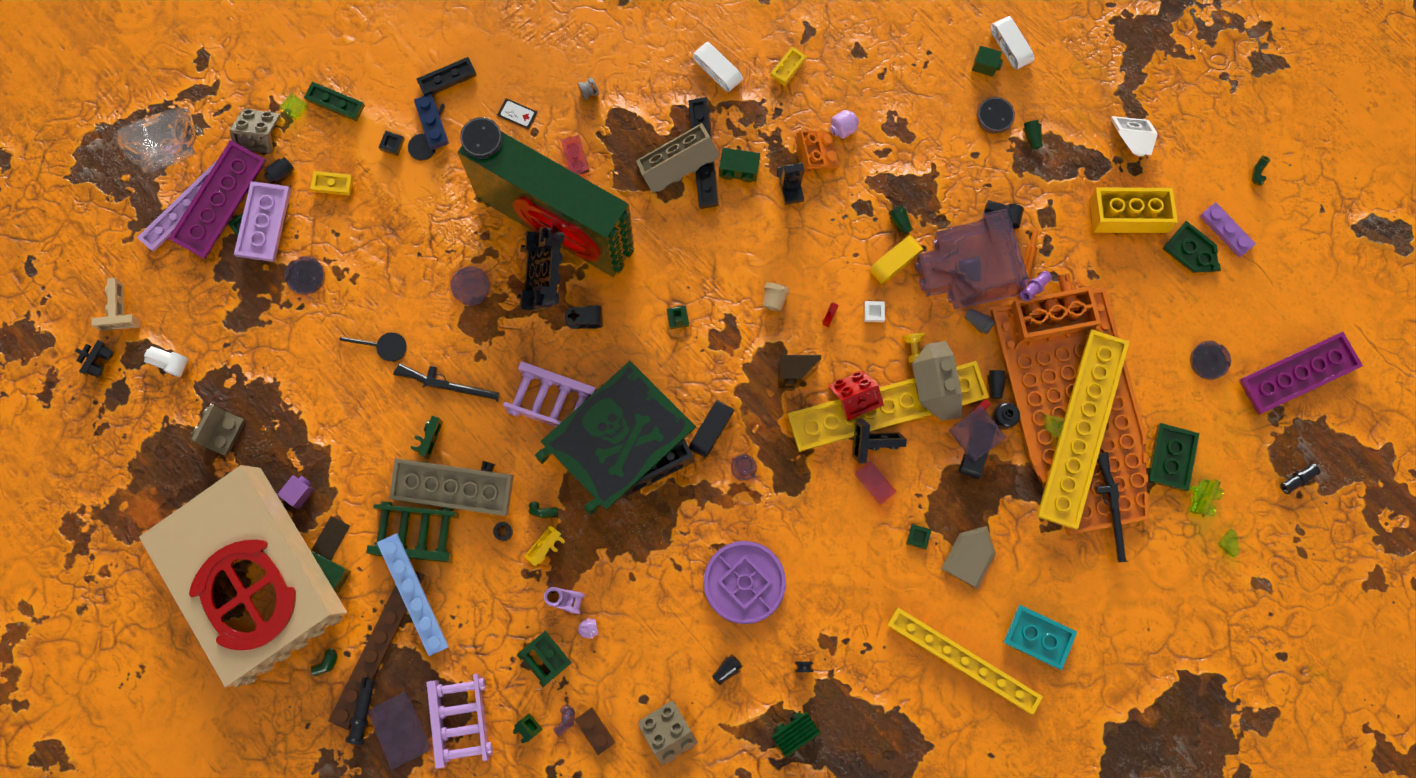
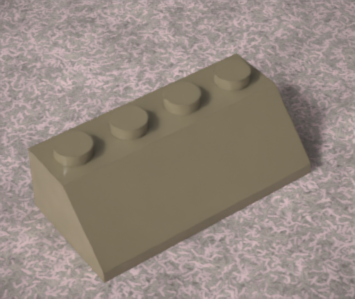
[636,123,720,193]

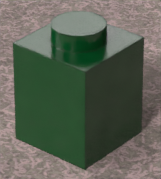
[972,46,1003,77]

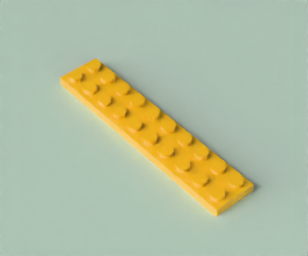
[1037,329,1130,530]
[787,361,989,452]

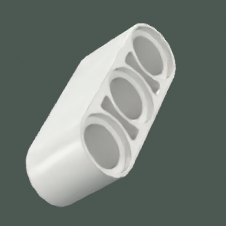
[990,16,1034,70]
[692,42,743,92]

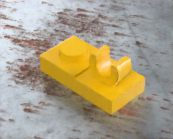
[524,525,565,567]

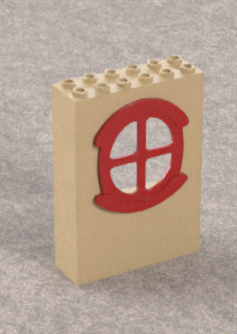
[139,465,347,688]

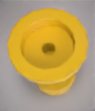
[902,333,925,363]

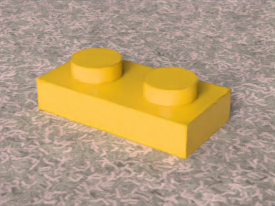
[310,171,353,196]

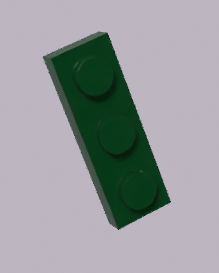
[304,82,365,122]

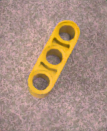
[869,235,924,284]

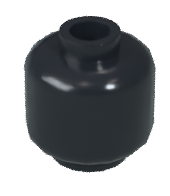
[992,402,1020,430]

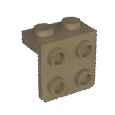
[638,701,698,765]

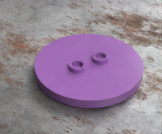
[704,541,786,624]

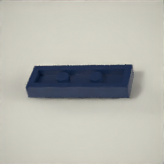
[414,93,450,150]

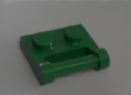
[517,631,572,688]

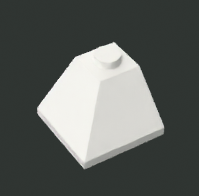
[1111,116,1158,156]

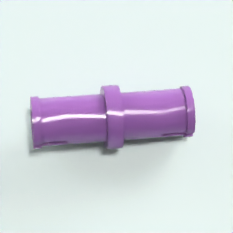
[1020,271,1052,301]

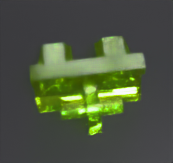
[1189,479,1225,516]

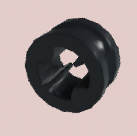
[493,522,513,541]
[795,662,814,672]

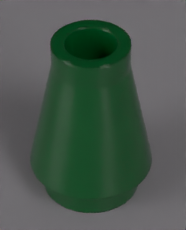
[1023,120,1043,150]
[888,205,913,235]

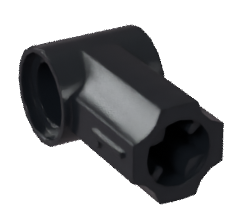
[983,200,1024,229]

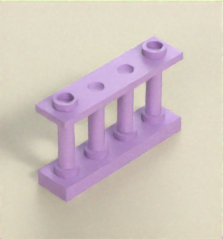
[504,361,597,427]
[427,674,493,769]

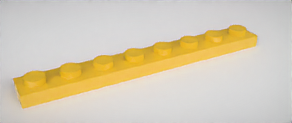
[887,608,1043,715]

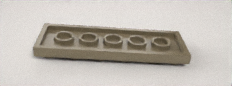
[389,459,514,516]

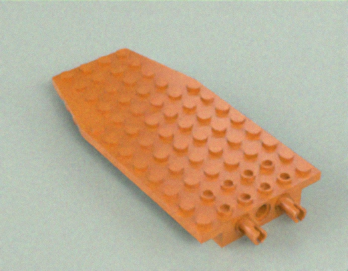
[991,273,1149,536]

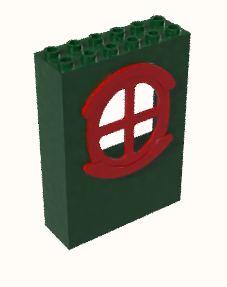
[457,130,635,278]

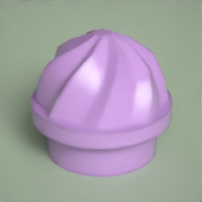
[578,618,598,639]

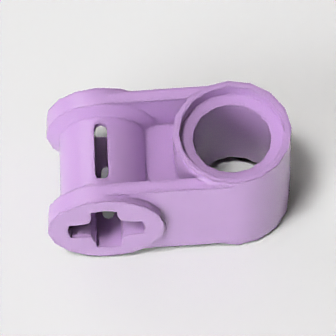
[544,587,585,615]

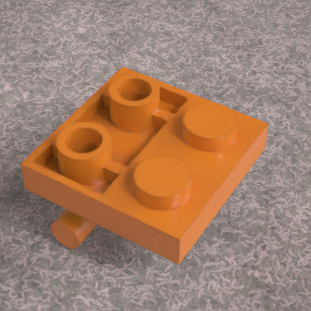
[795,130,840,175]

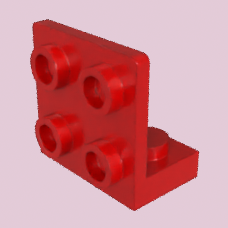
[828,371,884,420]

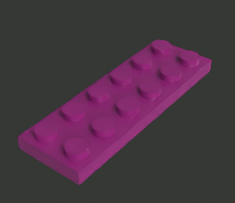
[168,140,266,260]
[1239,332,1363,415]

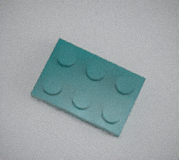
[1003,605,1077,670]

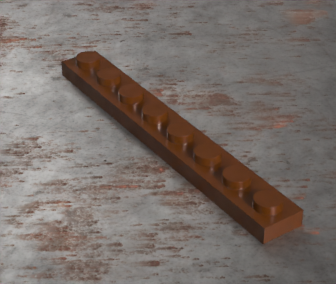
[328,570,425,730]

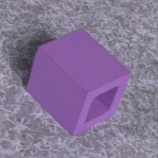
[277,475,314,509]

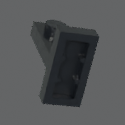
[777,163,804,205]
[852,418,907,464]

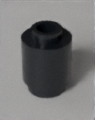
[264,157,294,185]

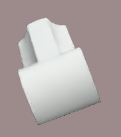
[144,346,189,377]

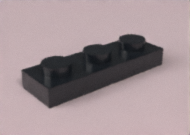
[417,57,477,96]

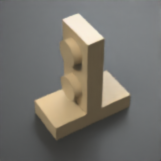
[91,278,140,331]

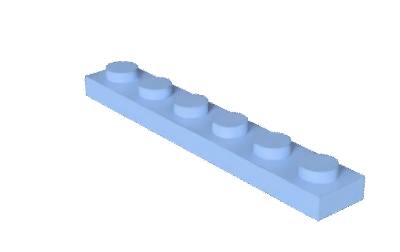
[377,533,449,656]

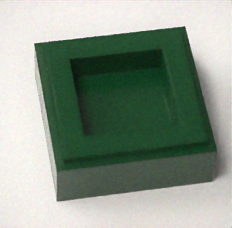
[906,524,931,550]

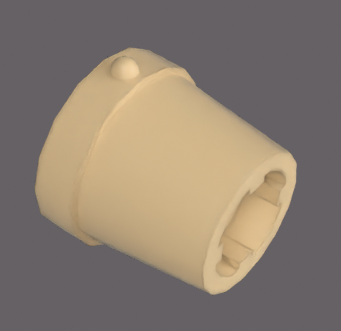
[762,282,789,311]

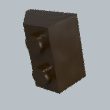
[778,355,821,391]

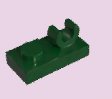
[411,416,443,459]

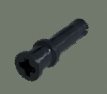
[345,677,376,745]

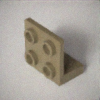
[230,109,280,154]
[192,404,246,457]

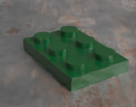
[1148,423,1200,492]

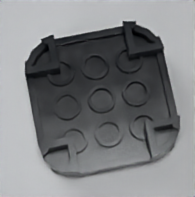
[517,227,564,311]

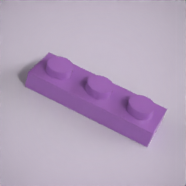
[1200,202,1256,258]

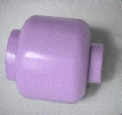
[830,110,859,138]

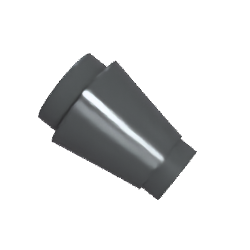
[964,308,995,334]

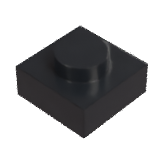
[378,131,405,156]

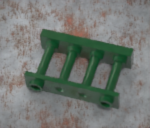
[366,501,459,563]

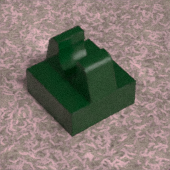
[667,305,689,329]
[513,713,543,743]

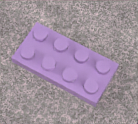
[234,181,291,262]

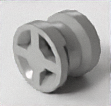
[578,77,599,101]

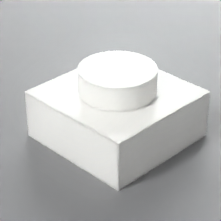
[864,301,885,323]

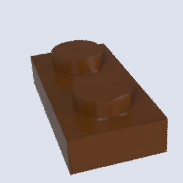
[575,707,616,755]

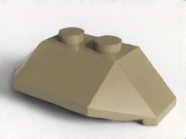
[912,341,962,421]

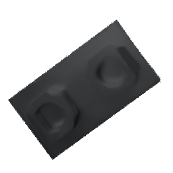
[75,340,114,377]

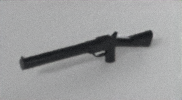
[393,363,500,402]
[1095,452,1128,563]

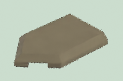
[941,526,996,589]

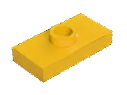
[770,46,807,86]

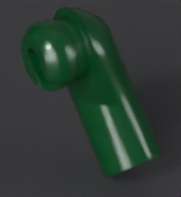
[1252,156,1270,186]
[528,502,558,518]
[311,648,338,676]

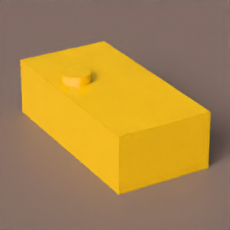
[1089,187,1178,233]

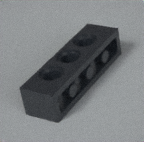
[622,439,694,498]

